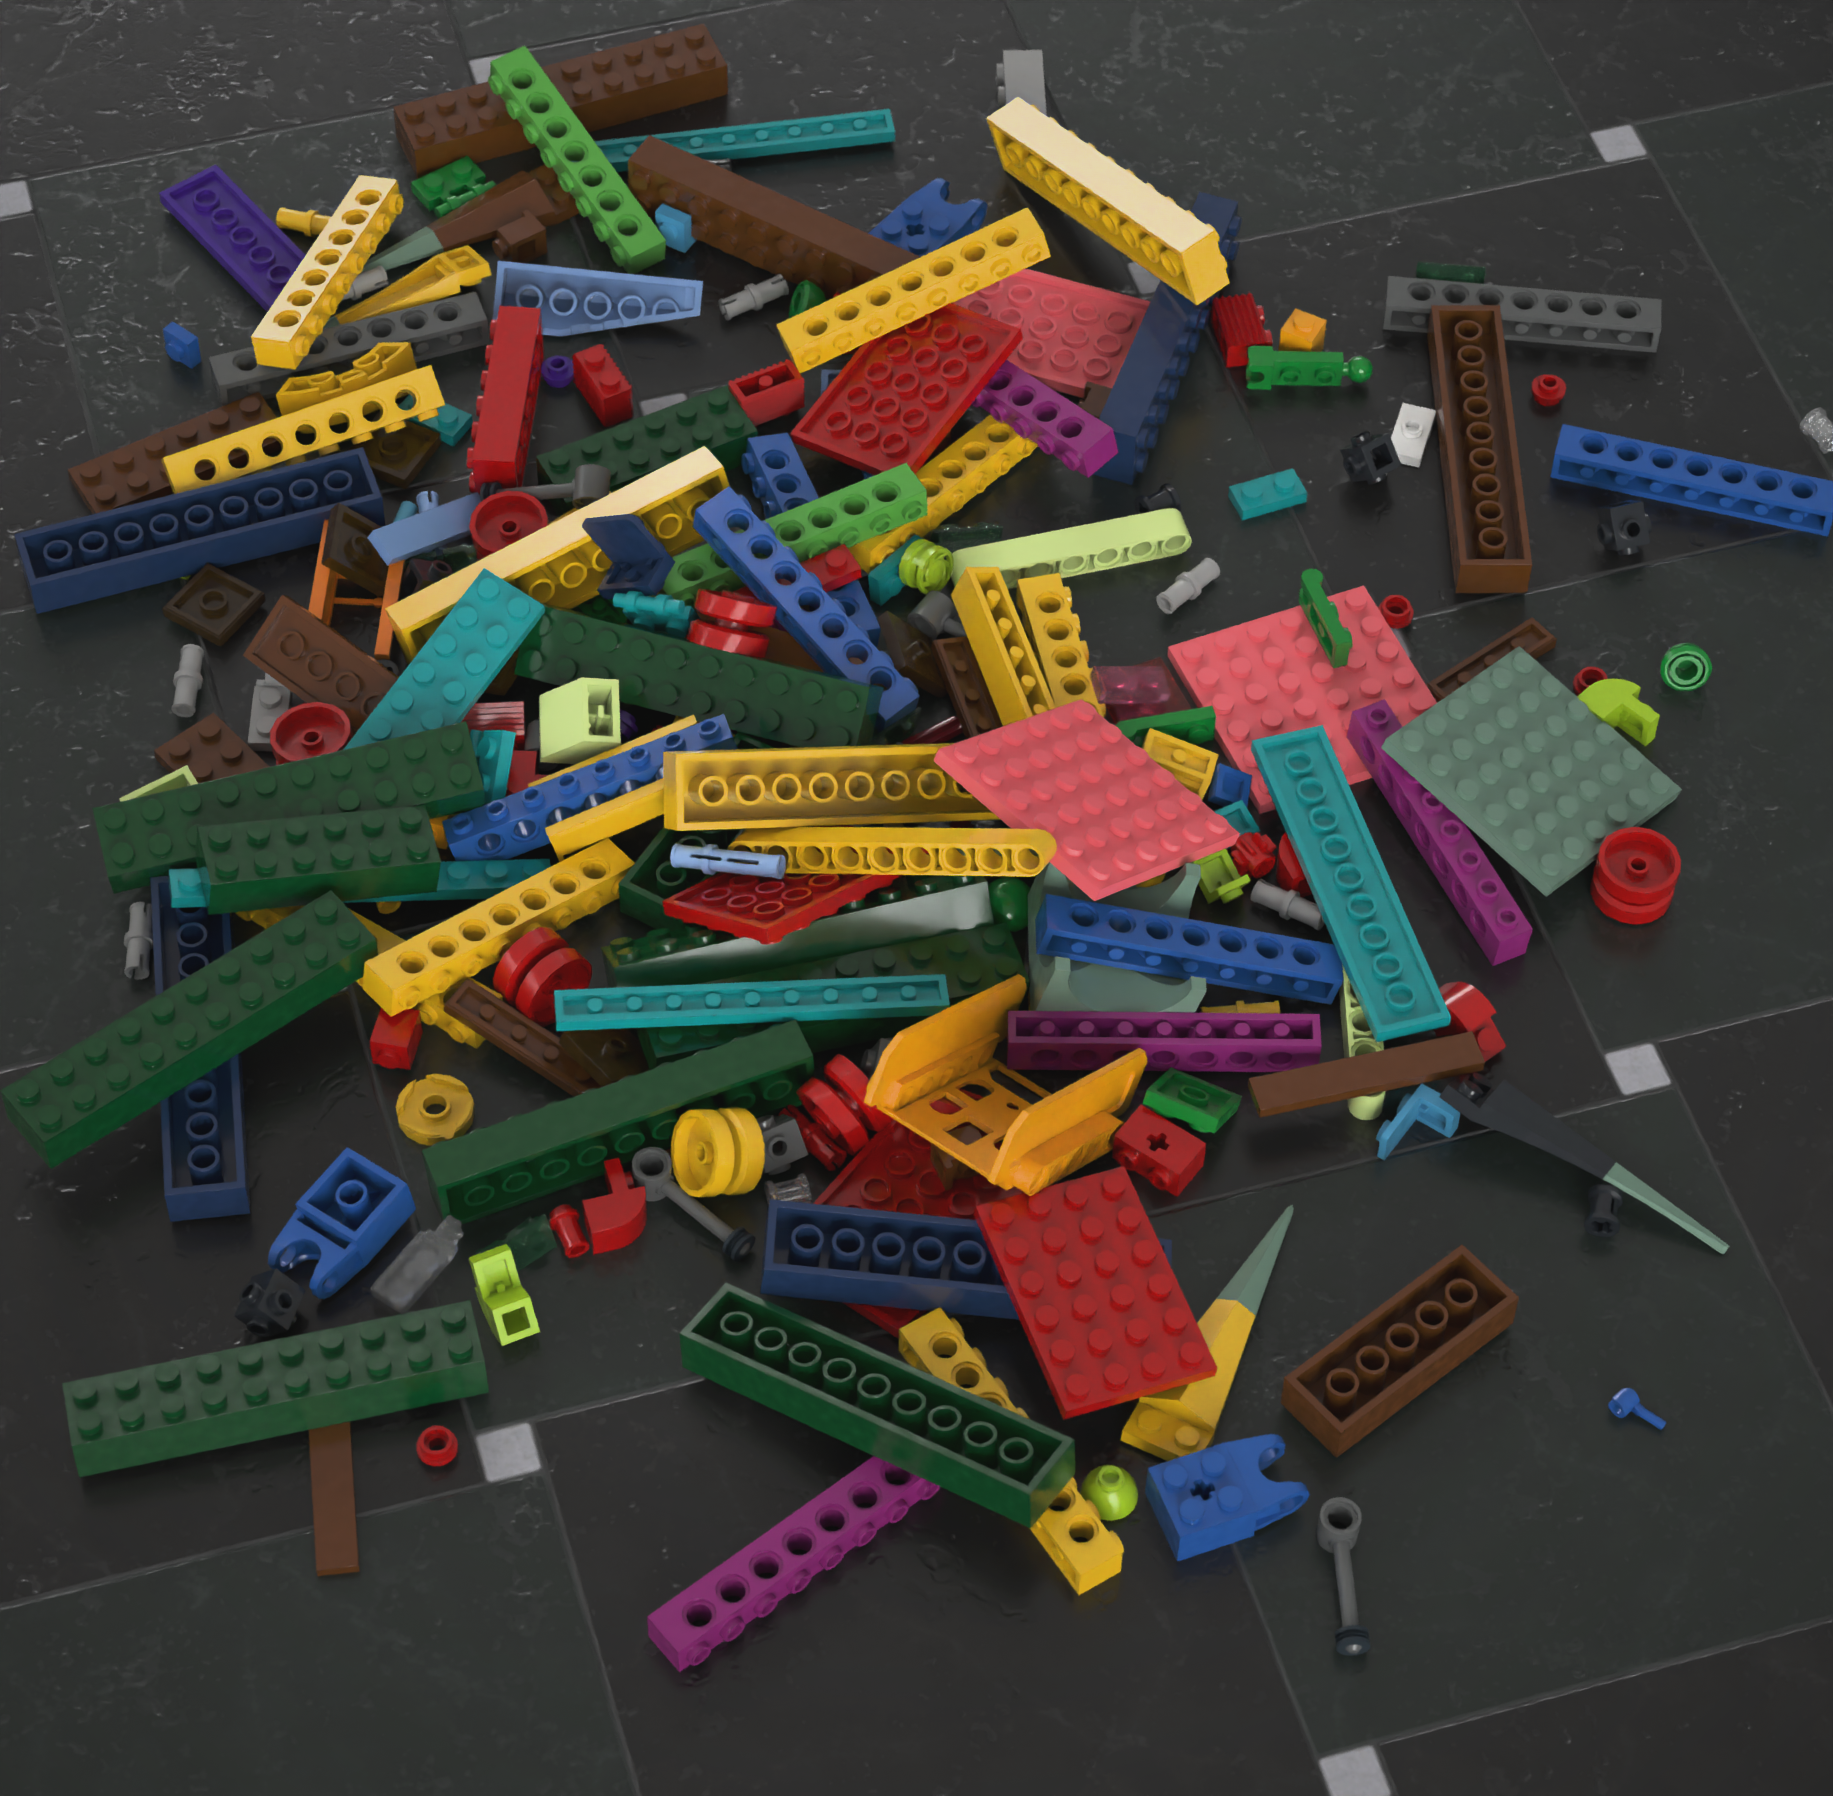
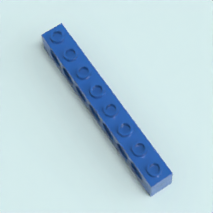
[1550,424,1833,537]
[741,433,881,648]
[693,486,919,736]
[442,714,738,861]
[1035,894,1344,1005]

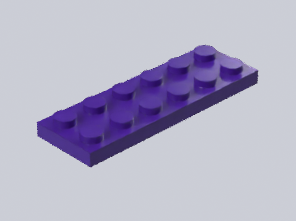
[159,164,306,312]

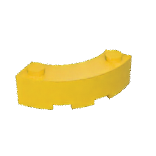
[276,342,417,434]

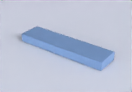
[368,492,481,566]

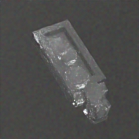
[371,1215,464,1314]

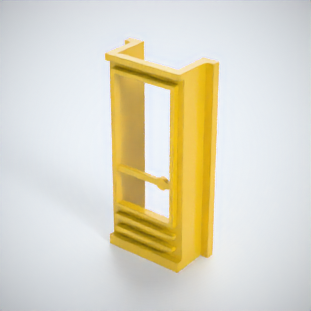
[528,714,698,862]

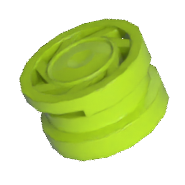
[899,539,954,595]

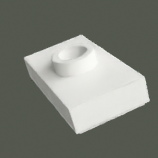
[1391,403,1437,467]

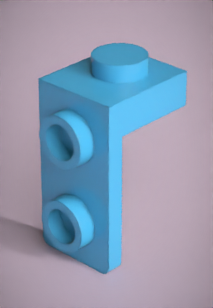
[655,204,696,253]
[1376,1083,1461,1160]

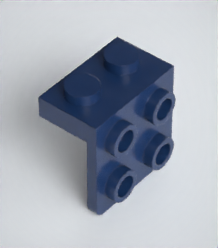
[582,514,675,600]

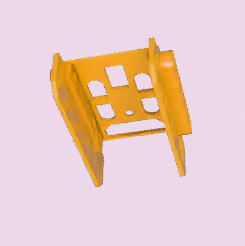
[864,974,1148,1196]

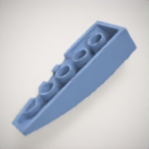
[493,261,703,336]

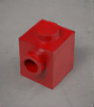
[369,1008,423,1070]

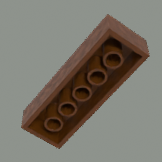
[1280,1244,1519,1458]

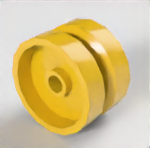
[671,1107,765,1197]

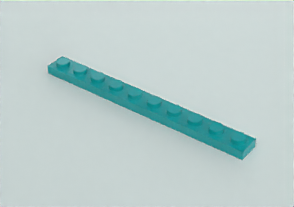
[572,109,895,172]
[168,859,551,908]
[554,974,950,1031]

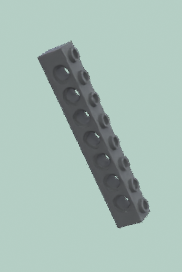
[1383,276,1662,353]
[209,292,490,406]

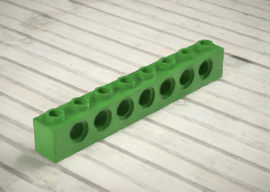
[488,45,666,274]
[654,463,927,610]

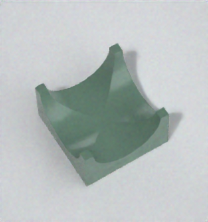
[1027,862,1206,1013]

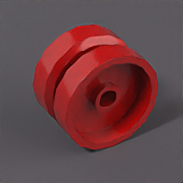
[469,491,549,561]
[687,589,777,658]
[270,702,353,765]
[1590,827,1681,925]
[493,927,592,1027]
[796,1054,894,1156]

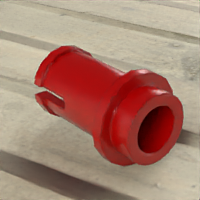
[548,1204,590,1258]

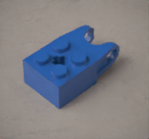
[869,178,987,257]
[268,1147,416,1299]
[1145,1434,1310,1562]

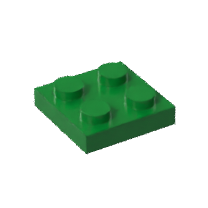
[1142,1067,1242,1133]

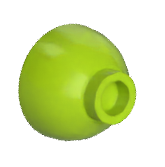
[1080,1465,1138,1521]

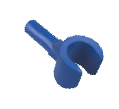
[1608,1388,1667,1431]

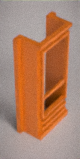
[308,519,405,660]

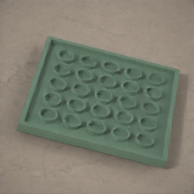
[1381,646,1682,897]

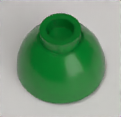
[789,280,828,319]
[1660,643,1712,691]

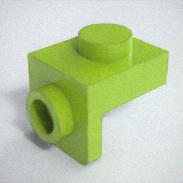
[1191,848,1251,904]

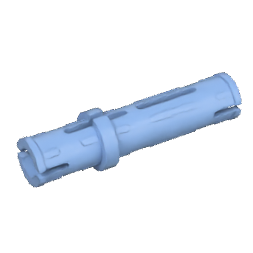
[670,843,786,879]

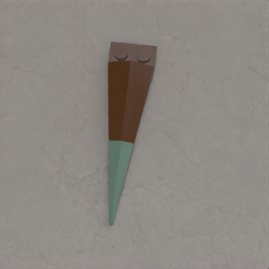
[362,164,580,272]

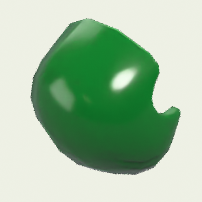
[988,877,1031,932]

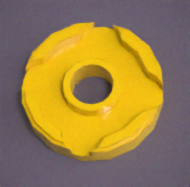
[396,1074,475,1146]

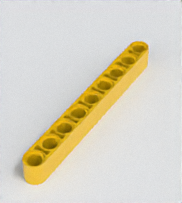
[727,827,1057,877]

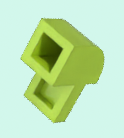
[1577,679,1660,746]
[469,1244,540,1346]

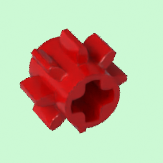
[1231,832,1277,878]

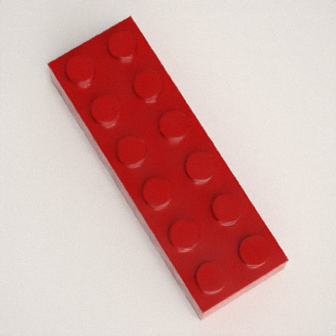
[467,306,545,495]

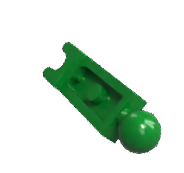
[1246,346,1373,390]

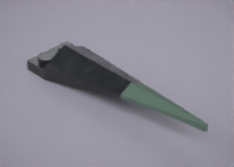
[1439,1072,1730,1255]

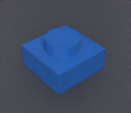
[163,321,201,369]
[1208,763,1252,807]

